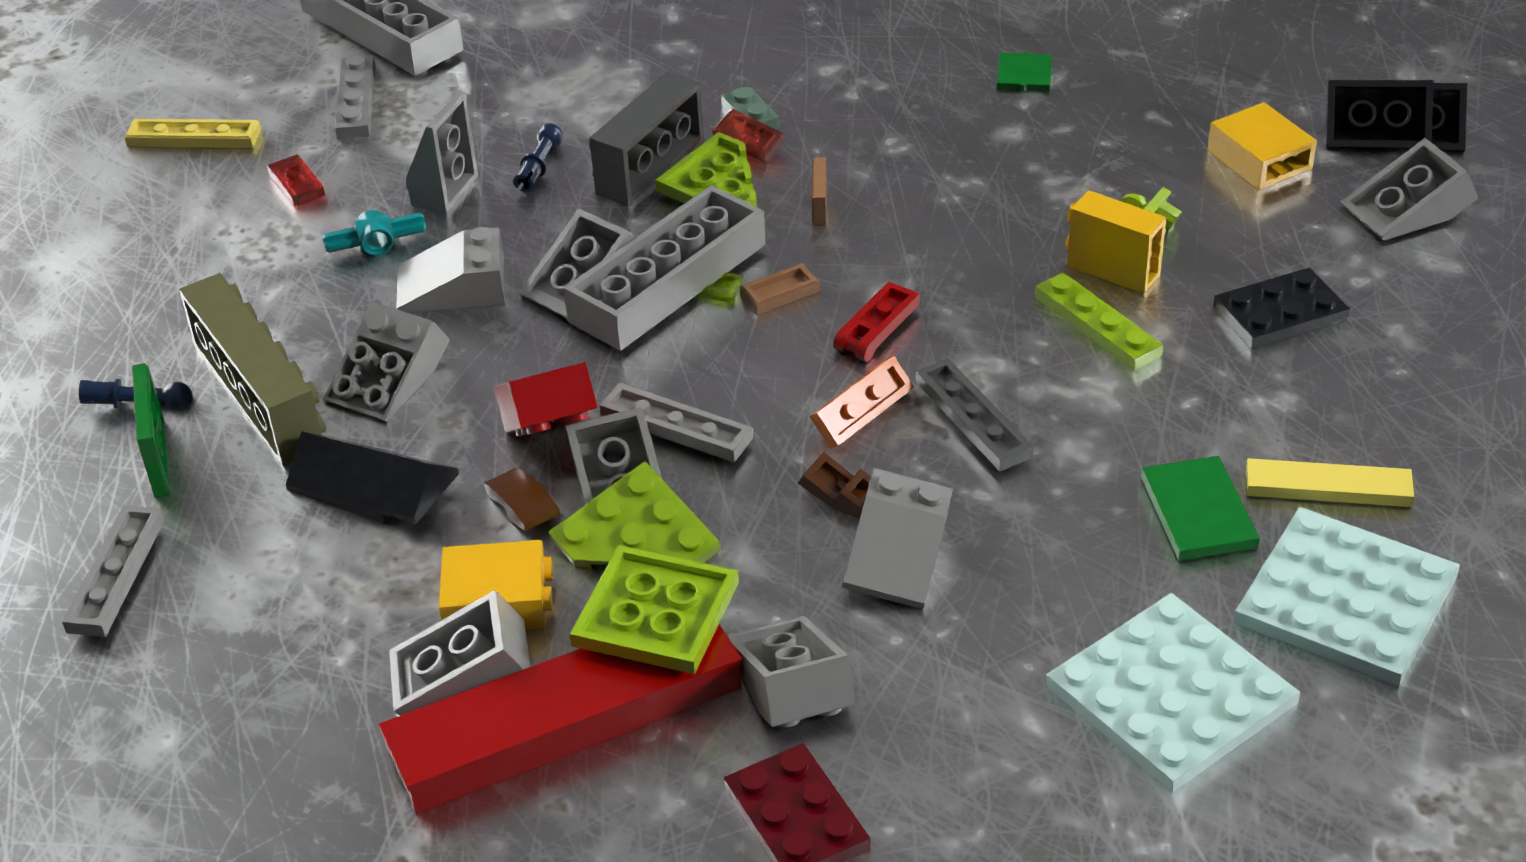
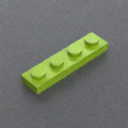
[1035,272,1163,371]

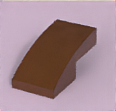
[798,452,871,519]
[484,467,560,531]

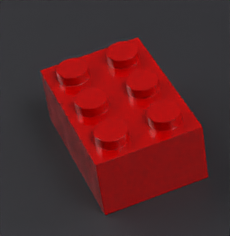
[493,362,598,436]

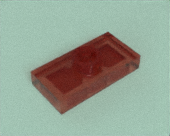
[712,108,786,164]
[267,154,325,207]

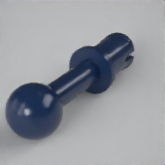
[513,123,563,193]
[79,379,193,409]

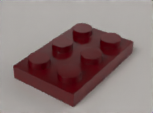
[723,743,871,862]

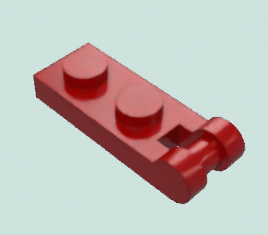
[833,282,920,362]

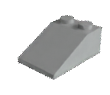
[406,90,478,213]
[1340,138,1479,241]
[518,208,635,319]
[396,227,505,313]
[565,407,662,505]
[842,468,953,609]
[389,590,531,715]
[728,616,856,728]

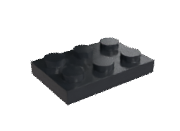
[1213,267,1350,350]

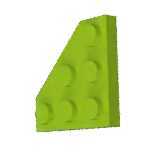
[655,132,757,207]
[549,461,722,568]

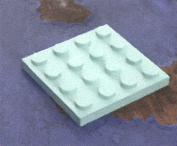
[1233,507,1460,687]
[1046,593,1300,793]

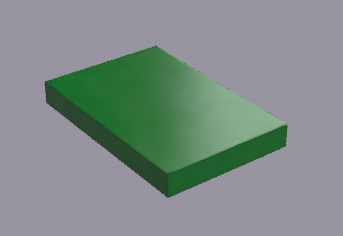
[132,363,170,498]
[1141,456,1260,561]

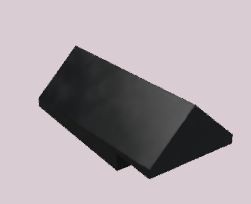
[1325,80,1467,151]
[286,431,459,524]

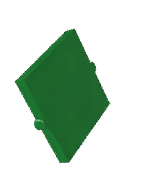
[997,52,1052,91]

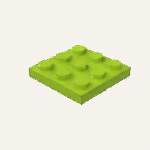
[570,545,739,674]

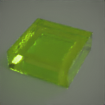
[699,272,745,303]

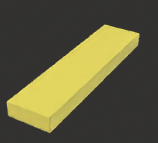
[124,119,261,148]
[1246,458,1415,507]

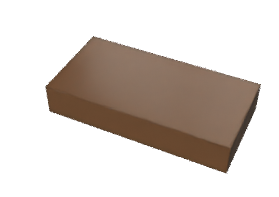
[812,157,827,226]
[740,263,820,315]

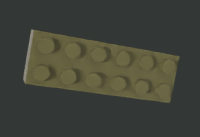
[179,273,326,466]

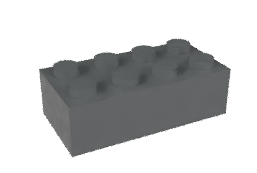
[589,72,704,206]

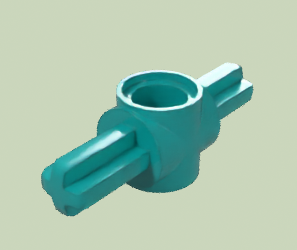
[322,210,426,256]

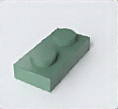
[721,86,780,137]

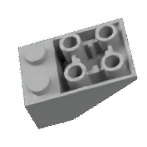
[323,302,450,422]

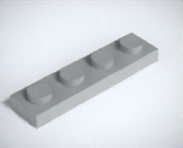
[335,55,375,139]
[599,383,753,462]
[62,505,165,637]

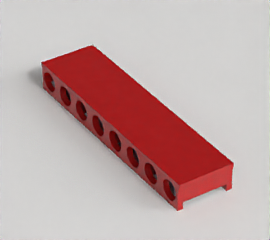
[378,624,742,815]

